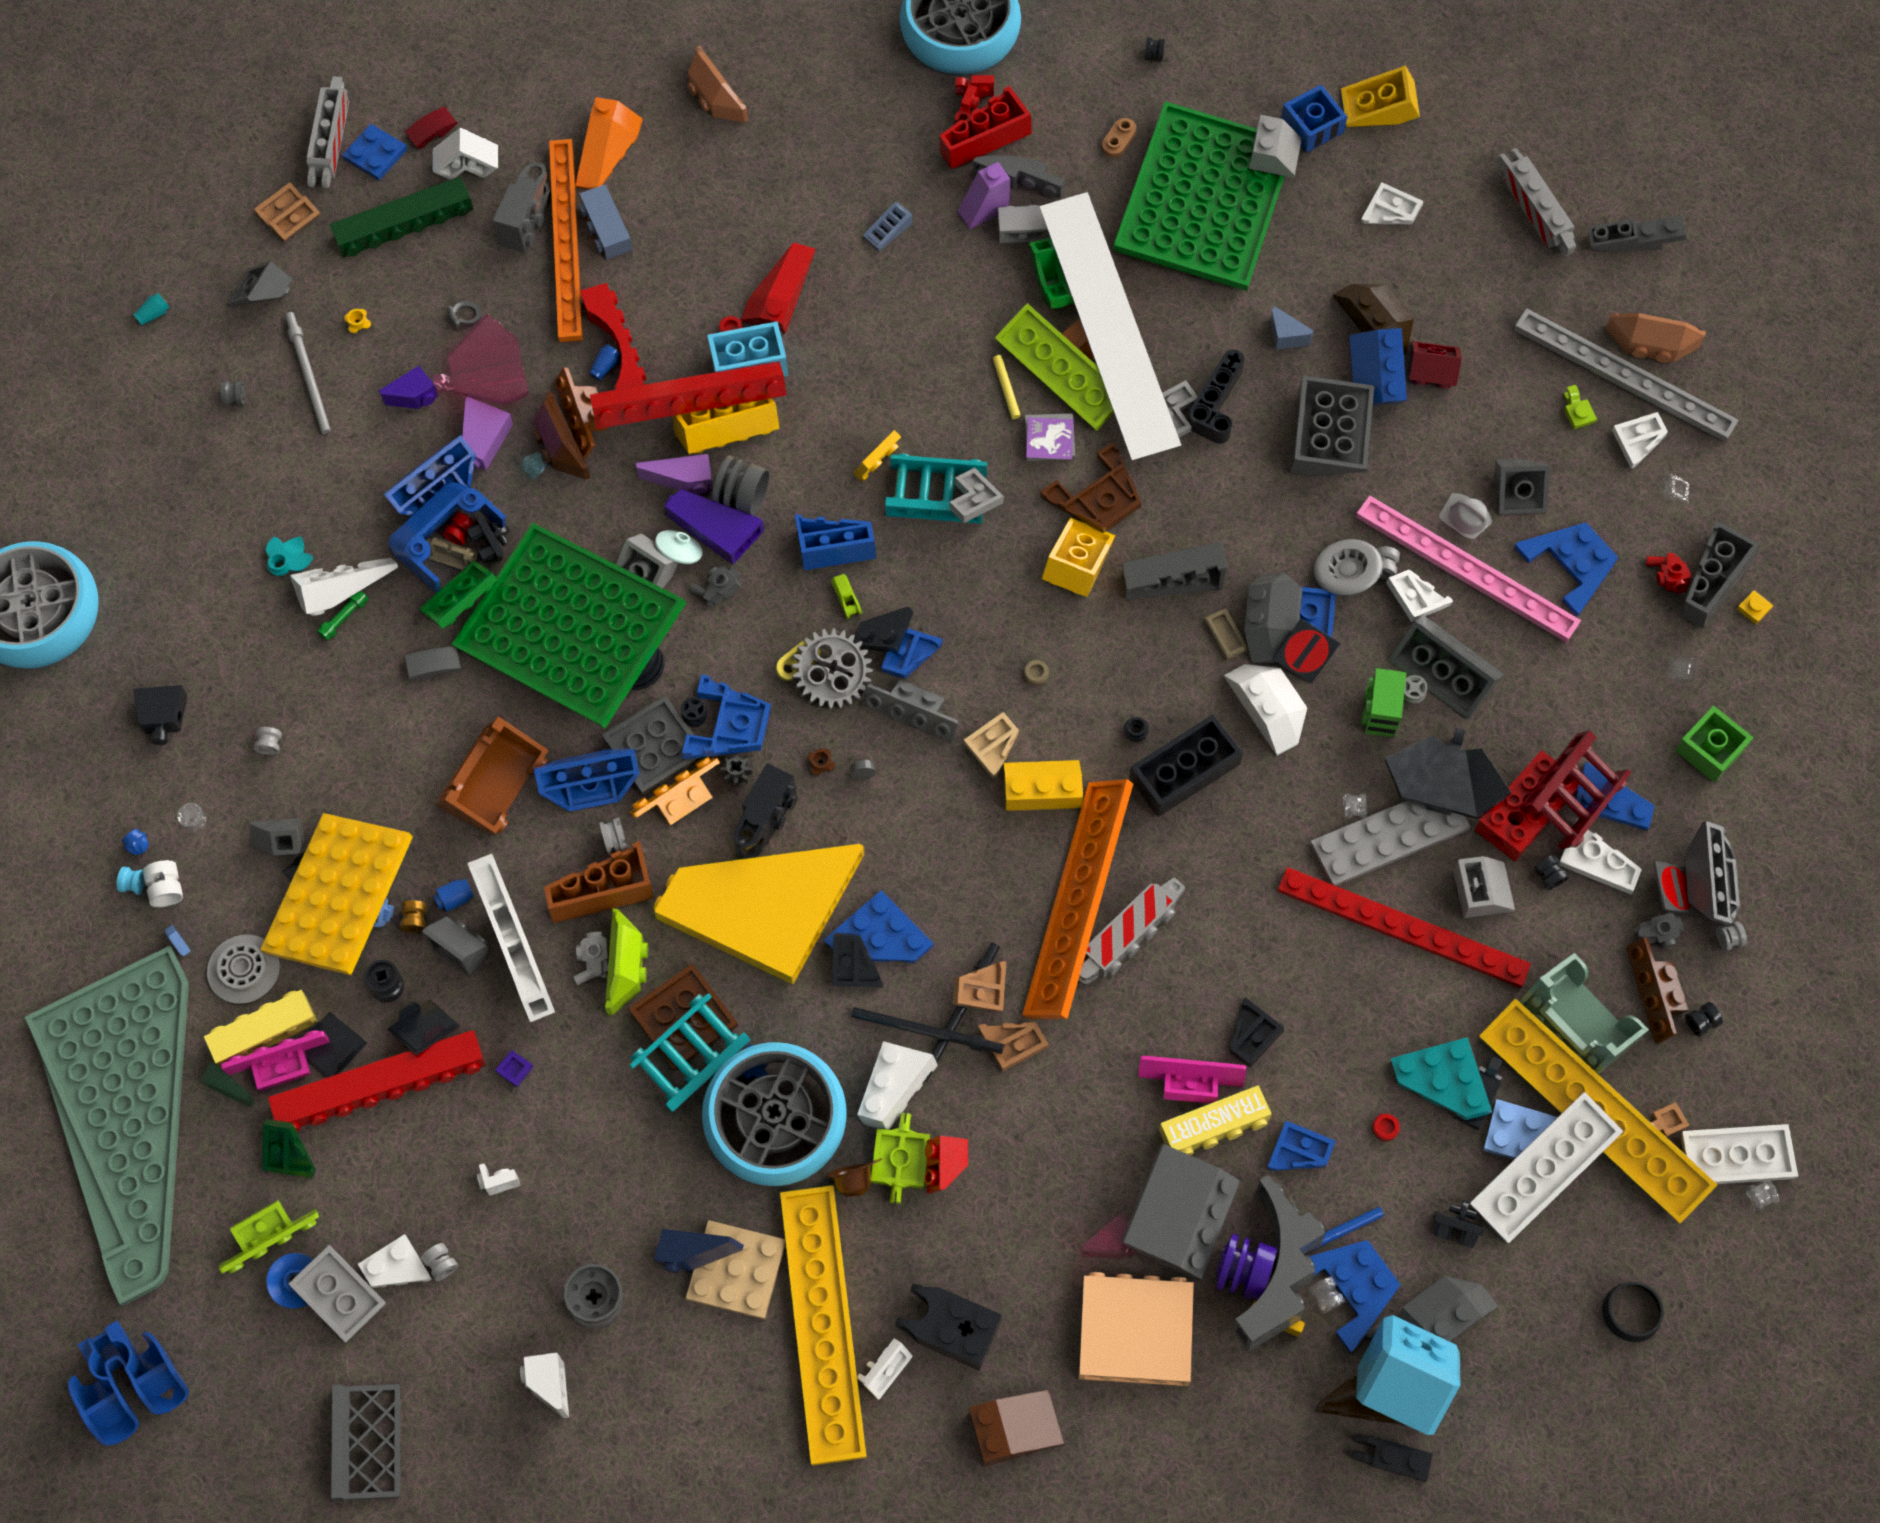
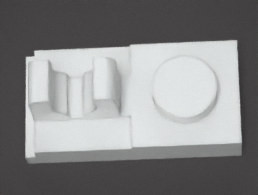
[857,1338,913,1400]

